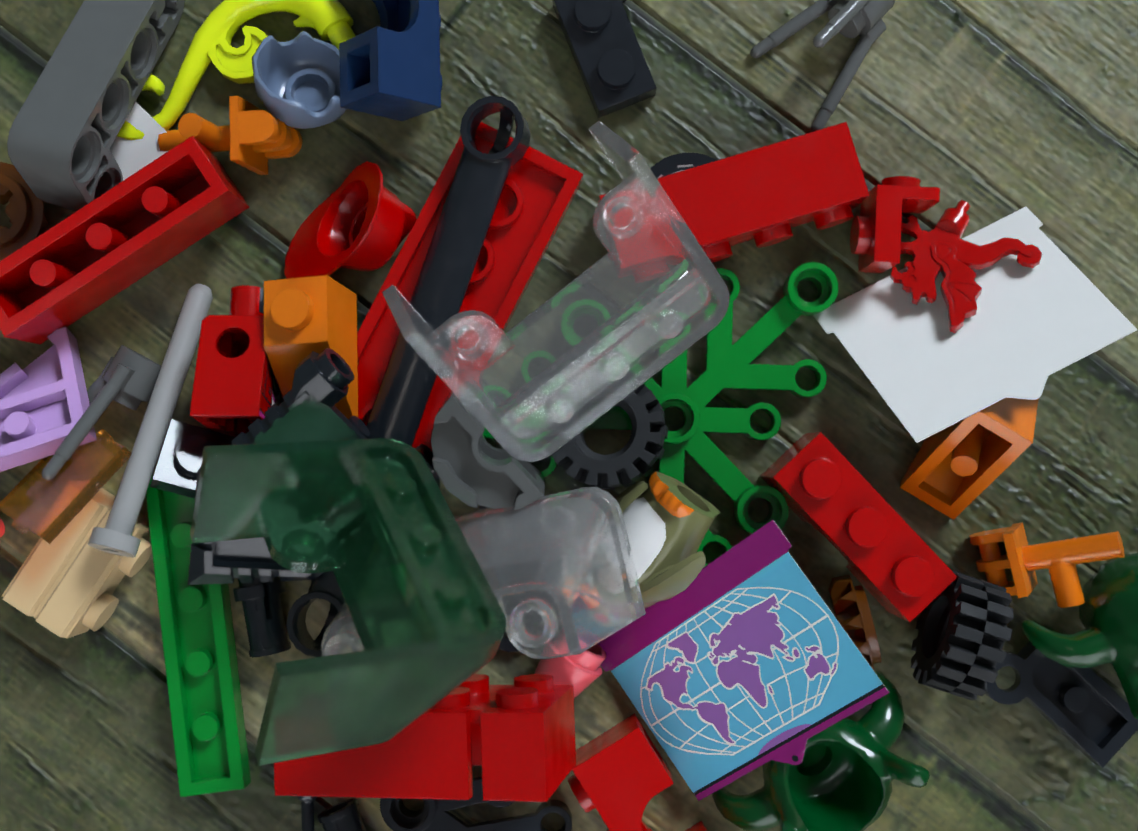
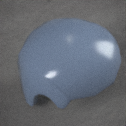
[252,31,347,129]

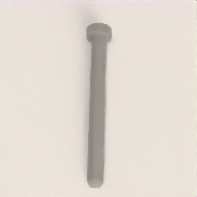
[88,284,213,558]

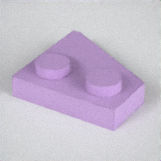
[0,327,97,472]

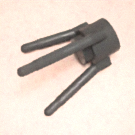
[750,0,895,131]
[42,345,161,480]

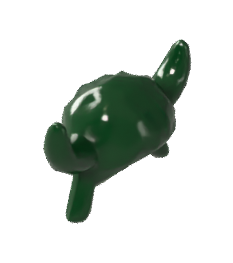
[1022,552,1138,720]
[712,672,930,831]

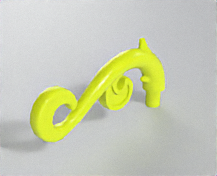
[117,0,356,140]

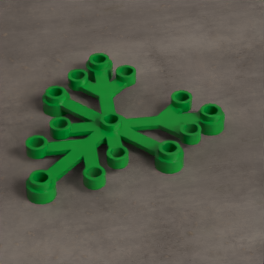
[473,262,838,567]

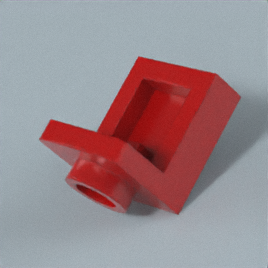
[850,176,940,273]

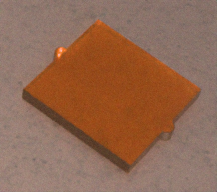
[0,429,132,544]

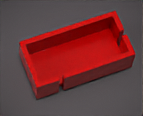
[272,674,576,802]

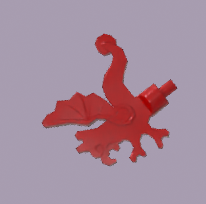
[890,200,1042,333]

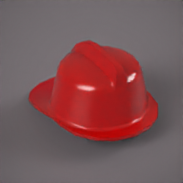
[284,161,417,279]

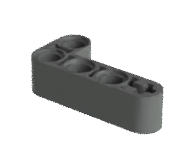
[7,0,185,212]

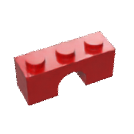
[760,432,957,622]
[568,713,708,831]

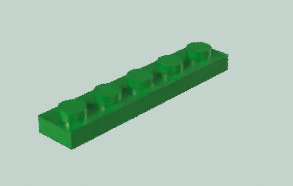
[146,475,251,797]

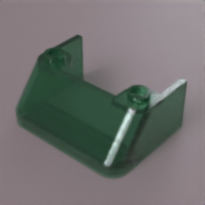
[190,438,506,766]

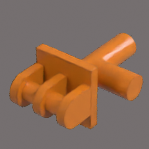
[158,96,302,175]
[969,522,1125,608]

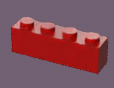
[597,122,870,284]
[0,136,249,345]

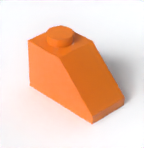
[264,275,358,419]
[900,397,1039,520]

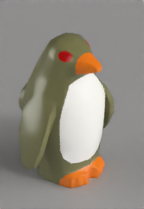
[568,471,720,629]

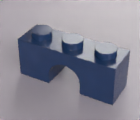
[339,0,442,121]

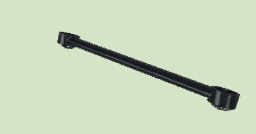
[286,96,531,657]

